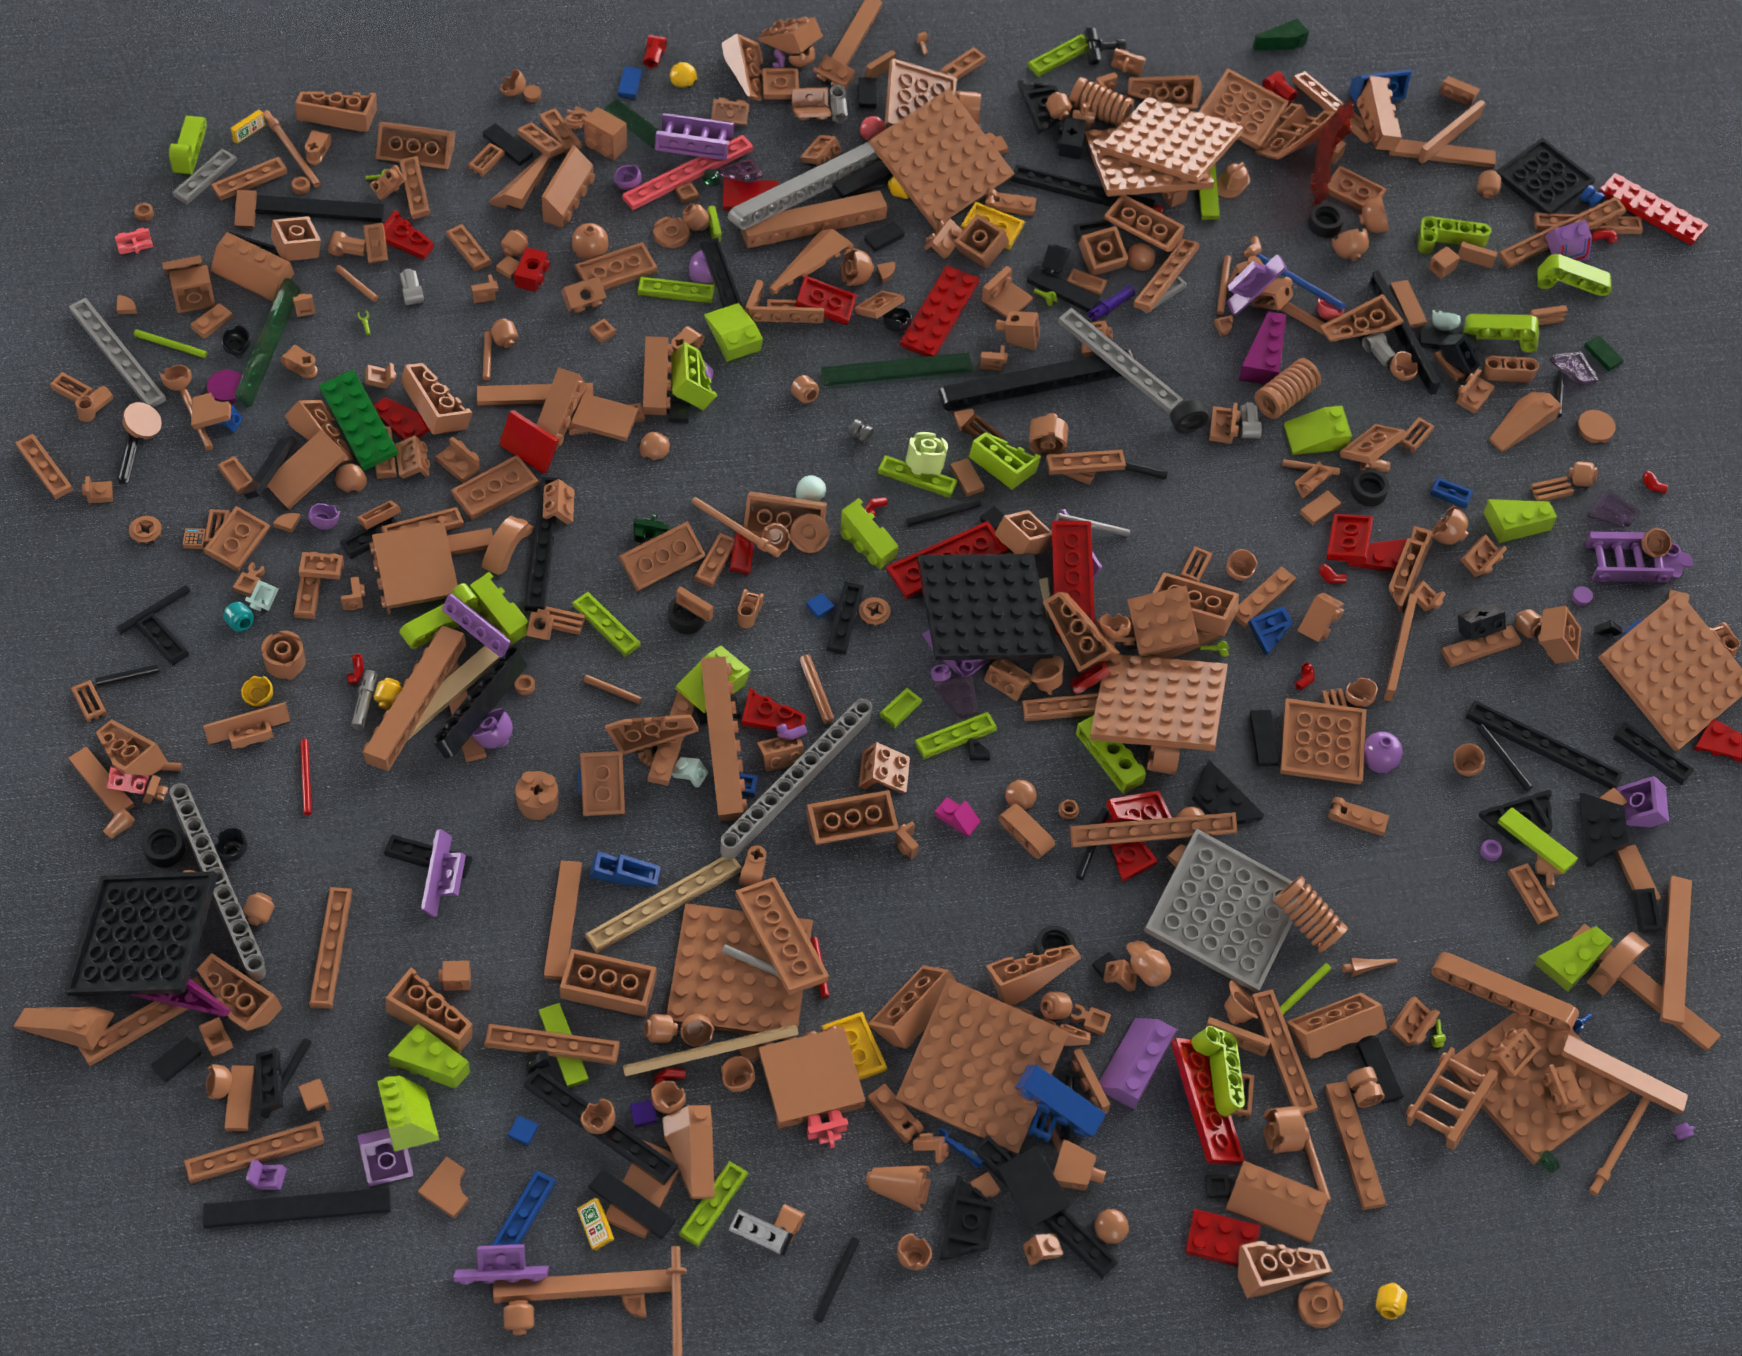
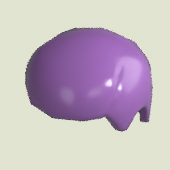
[614,165,642,191]
[308,503,340,530]

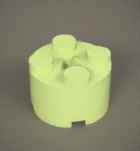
[906,432,948,475]

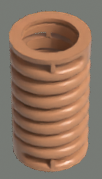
[1069,77,1134,128]
[1255,358,1321,419]
[1273,875,1348,953]

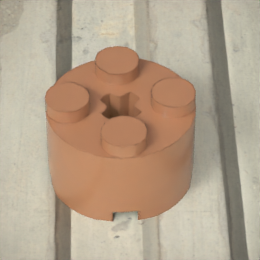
[956,91,981,126]
[1029,413,1068,456]
[261,631,306,680]
[1147,746,1180,775]
[515,771,559,820]
[1263,1106,1310,1154]

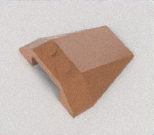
[1255,103,1337,160]

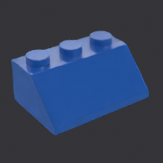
[1349,70,1412,105]

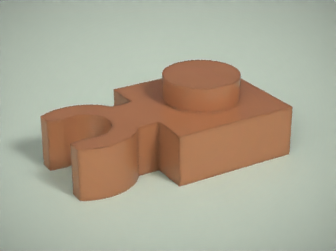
[233,562,265,598]
[1070,1004,1111,1036]

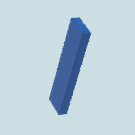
[491,1170,556,1246]

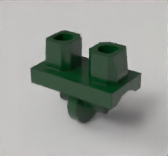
[633,514,670,543]

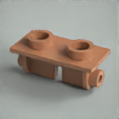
[1294,461,1332,499]

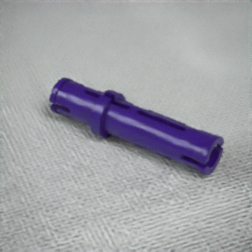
[1088,285,1135,322]

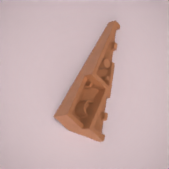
[489,154,553,209]
[769,229,854,294]

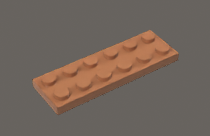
[735,877,829,995]

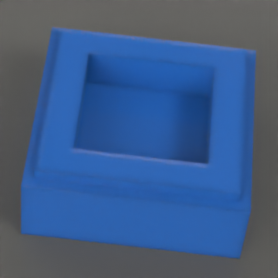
[806,593,834,619]
[508,1116,539,1146]

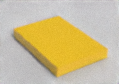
[960,202,1025,250]
[822,1012,887,1080]

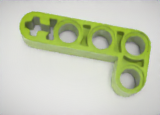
[169,116,206,175]
[1417,216,1492,254]
[1537,254,1611,296]
[1463,314,1539,353]
[399,583,478,649]
[1191,1026,1245,1117]

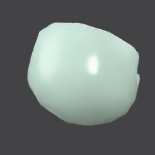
[1432,310,1461,331]
[795,475,826,502]

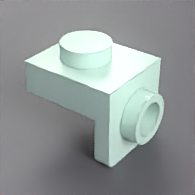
[245,580,279,612]
[672,757,708,787]

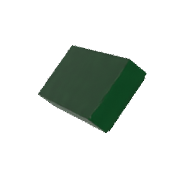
[1584,335,1624,371]

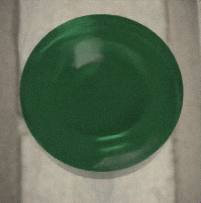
[703,169,722,186]
[1539,1150,1560,1173]

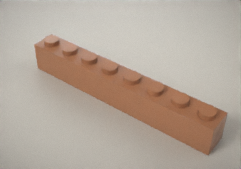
[741,190,887,249]
[363,625,466,772]
[701,656,748,822]

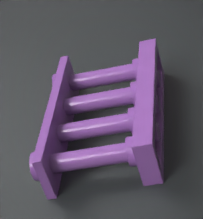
[655,113,734,160]
[1585,532,1674,583]

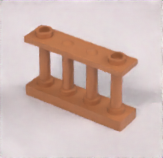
[1405,1047,1498,1151]

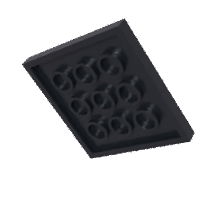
[1496,137,1596,215]

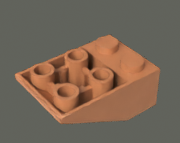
[757,16,823,54]

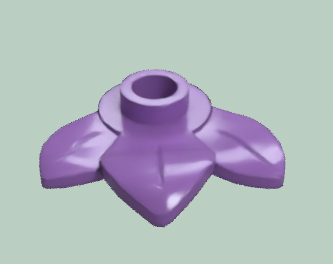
[1654,543,1693,578]

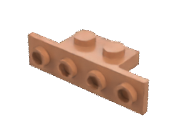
[748,299,824,323]
[203,702,290,749]

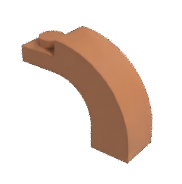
[481,516,534,575]
[1587,932,1650,996]

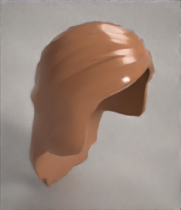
[1126,940,1171,986]

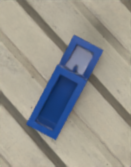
[589,851,661,887]

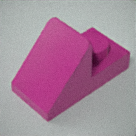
[934,797,980,837]

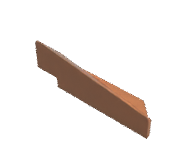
[1389,526,1433,613]

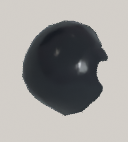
[883,307,912,332]
[221,324,251,355]
[214,828,248,862]

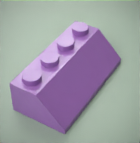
[1099,1018,1177,1110]

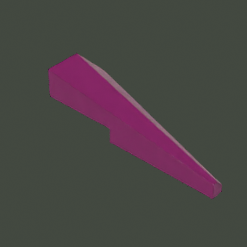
[130,978,231,1016]

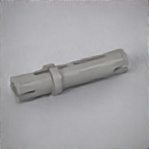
[351,670,378,730]

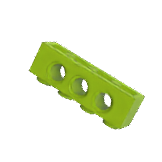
[1076,715,1146,795]

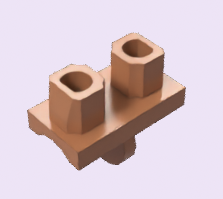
[1111,48,1145,76]
[370,165,406,201]

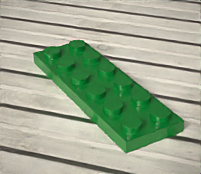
[319,369,399,471]

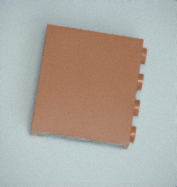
[369,522,458,615]
[757,1026,865,1129]

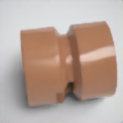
[1347,1067,1385,1108]

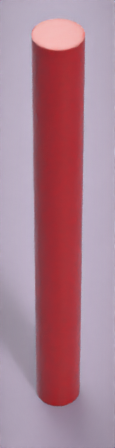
[300,739,312,816]

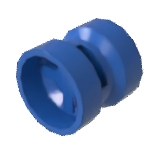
[1580,185,1606,208]

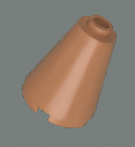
[866,1165,930,1211]

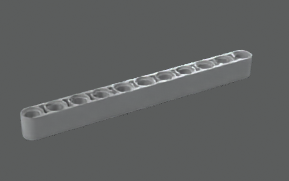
[728,142,881,230]
[720,699,872,859]
[170,783,266,982]

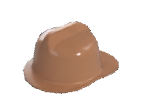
[1217,162,1250,198]
[1031,655,1064,695]
[1224,980,1258,1025]

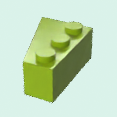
[388,1024,470,1089]

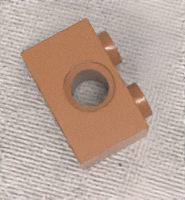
[561,276,607,313]

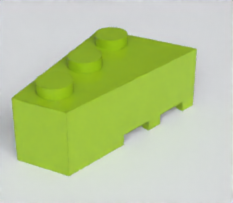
[671,342,717,410]
[969,432,1041,490]
[840,498,899,570]
[1483,499,1557,543]
[470,572,529,646]
[1535,926,1613,992]

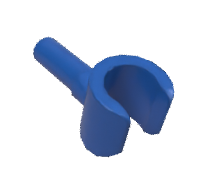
[1573,1013,1592,1034]

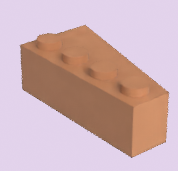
[1356,76,1402,151]
[295,91,377,132]
[643,336,672,415]
[401,363,472,435]
[537,368,587,451]
[1043,592,1120,673]

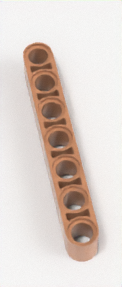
[1431,952,1579,1033]

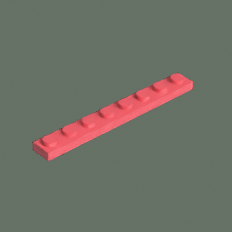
[622,135,753,211]

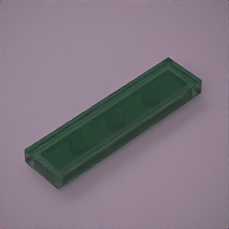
[604,99,660,149]

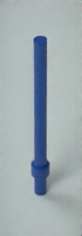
[1256,253,1345,311]

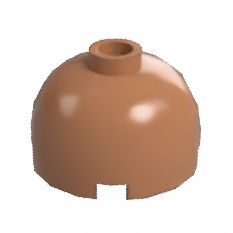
[1359,196,1389,234]
[572,223,609,260]
[1331,228,1369,261]
[840,249,874,286]
[1433,506,1469,545]

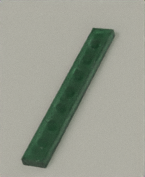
[234,278,301,407]
[821,352,973,386]

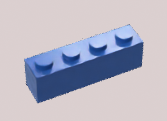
[1015,1065,1106,1138]

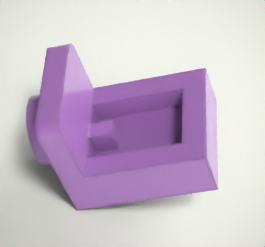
[246,1160,287,1190]

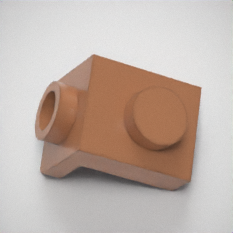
[471,274,499,303]
[365,363,396,389]
[341,577,366,610]
[1411,580,1446,612]
[895,821,919,859]
[199,1017,233,1057]
[913,1133,948,1163]
[1023,1233,1063,1265]

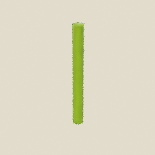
[134,329,207,359]
[1280,963,1331,1015]

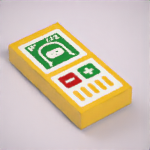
[230,110,265,144]
[577,1198,614,1250]

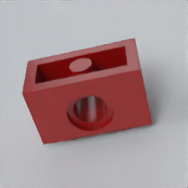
[514,247,550,292]

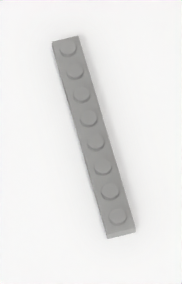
[69,298,166,408]
[1058,308,1183,414]

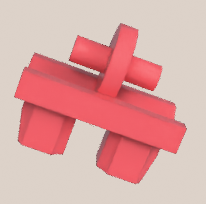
[115,228,153,255]
[106,766,149,795]
[806,1109,848,1149]

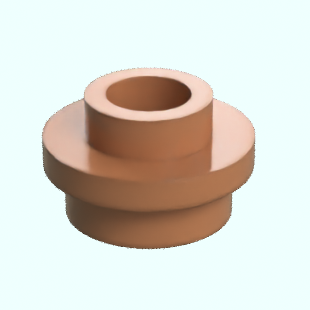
[1058,800,1079,820]

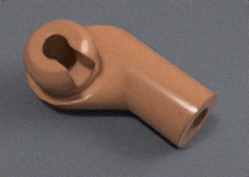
[1244,236,1262,259]

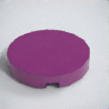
[207,370,247,404]

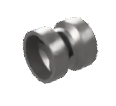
[848,419,874,445]

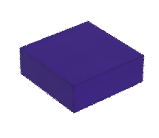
[630,1100,657,1127]

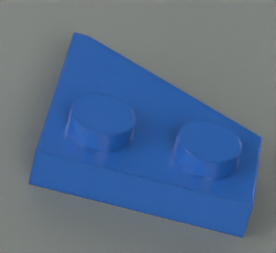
[1248,606,1293,655]

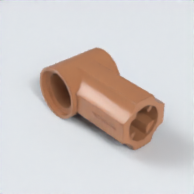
[327,231,367,256]
[75,386,113,422]

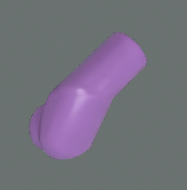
[772,49,785,68]
[776,724,808,740]

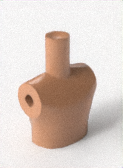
[1072,102,1095,131]
[1535,854,1563,888]

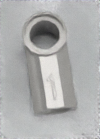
[829,85,848,123]
[400,269,424,306]
[1362,332,1395,367]
[1240,402,1262,439]

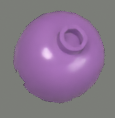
[689,250,715,286]
[472,708,513,749]
[1364,731,1403,773]

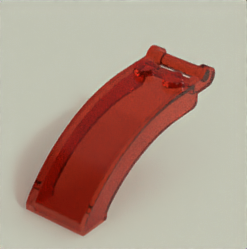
[1310,100,1354,208]

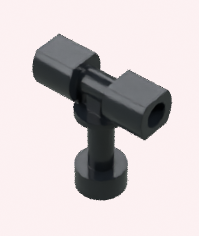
[1084,27,1126,65]

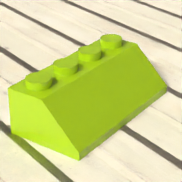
[377,1075,439,1152]

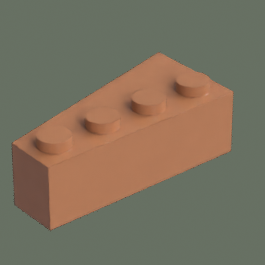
[385,967,472,1054]

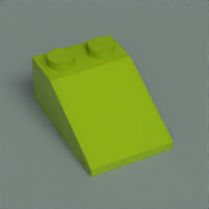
[704,303,763,362]
[1283,406,1352,455]
[675,646,750,714]

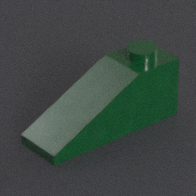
[1252,18,1309,50]

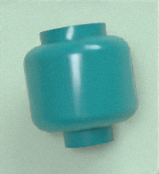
[223,602,254,632]

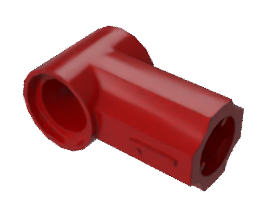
[643,35,667,69]
[1262,71,1298,104]

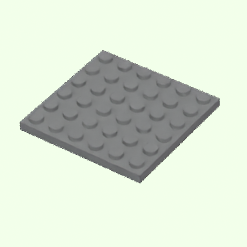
[1143,828,1301,993]

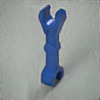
[934,1128,983,1168]

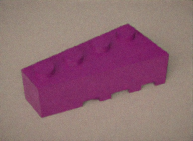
[1239,312,1286,384]

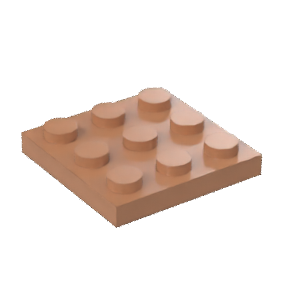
[1127,585,1199,657]

